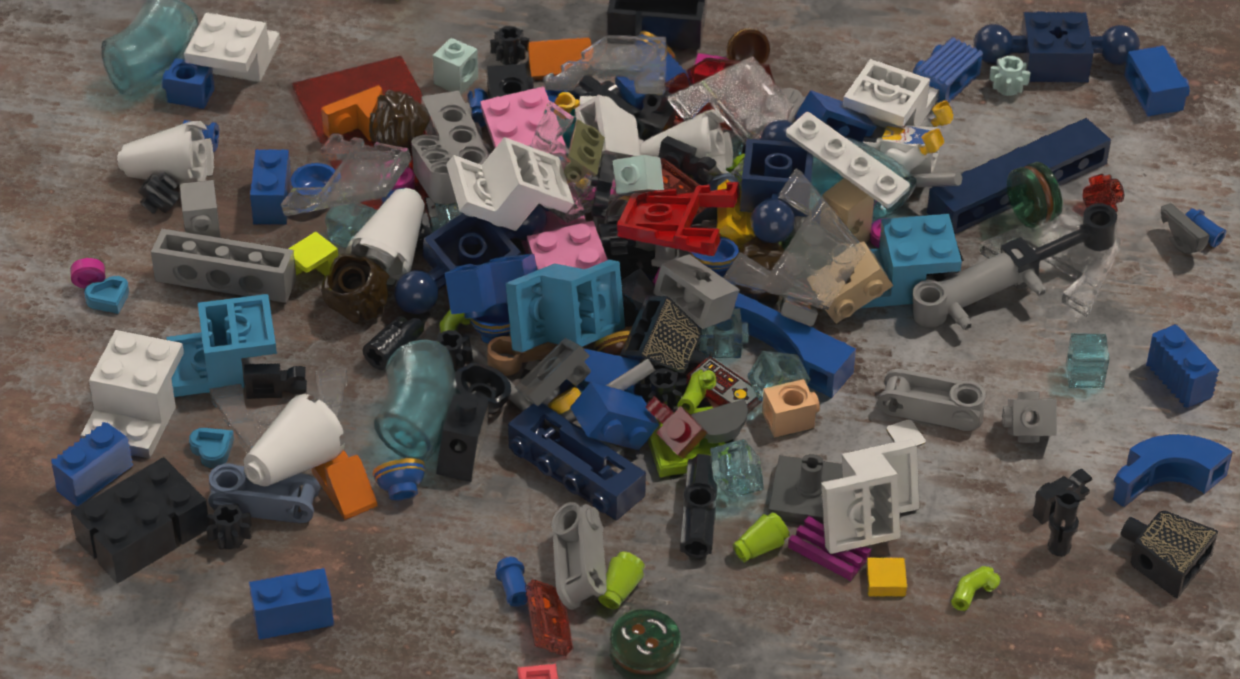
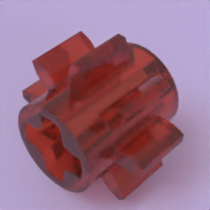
[1082,173,1124,212]

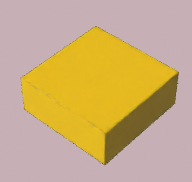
[866,558,907,596]

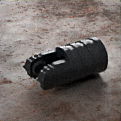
[362,316,425,370]

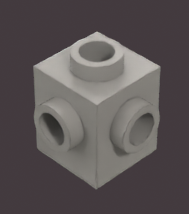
[1002,391,1057,443]

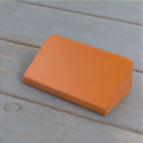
[528,37,594,80]

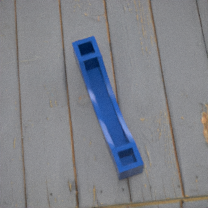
[712,293,856,398]

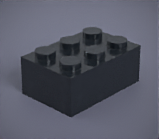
[607,0,707,50]
[70,457,208,584]

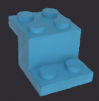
[846,214,962,308]
[505,260,625,352]
[166,294,277,397]

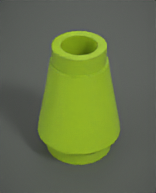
[732,512,790,562]
[598,552,645,610]

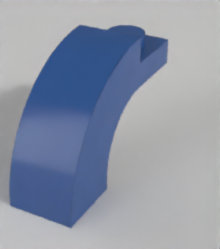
[1113,434,1233,507]

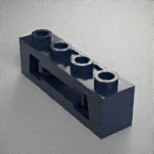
[508,403,646,521]

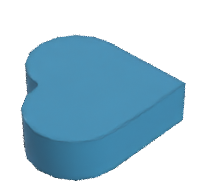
[84,276,129,314]
[189,428,234,468]

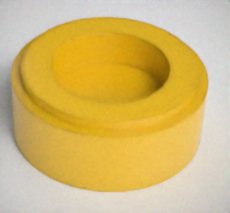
[547,387,581,415]

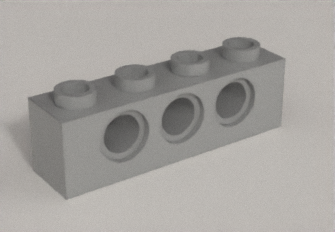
[421,90,491,165]
[151,229,296,303]

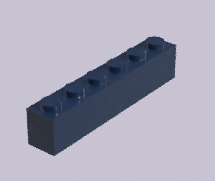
[927,117,1111,234]

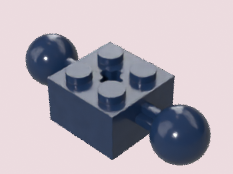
[973,11,1140,82]
[740,120,813,243]
[394,204,547,315]

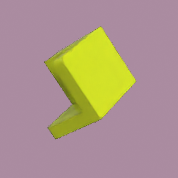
[288,232,338,276]

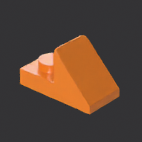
[321,85,382,142]
[311,450,377,520]

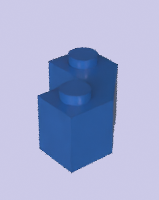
[445,254,537,318]

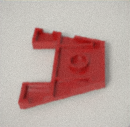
[617,182,740,256]

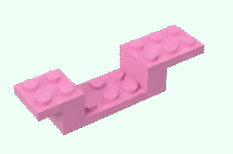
[480,87,608,270]

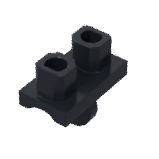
[635,85,684,141]

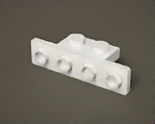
[786,112,910,208]

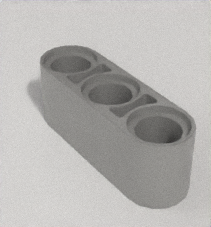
[412,135,457,204]

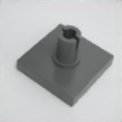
[768,454,843,524]

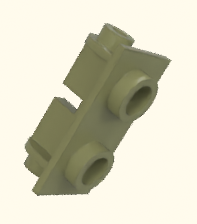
[564,119,605,182]

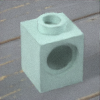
[433,38,478,95]
[613,155,664,196]

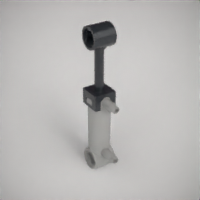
[913,203,1117,330]

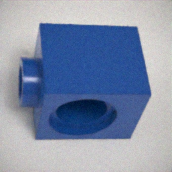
[162,58,215,109]

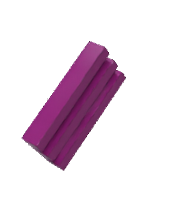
[788,516,871,581]

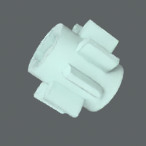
[989,56,1030,96]

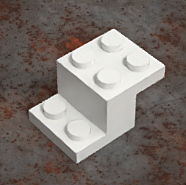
[184,13,280,82]
[843,59,939,128]
[446,137,574,231]
[81,330,184,459]
[821,439,919,554]

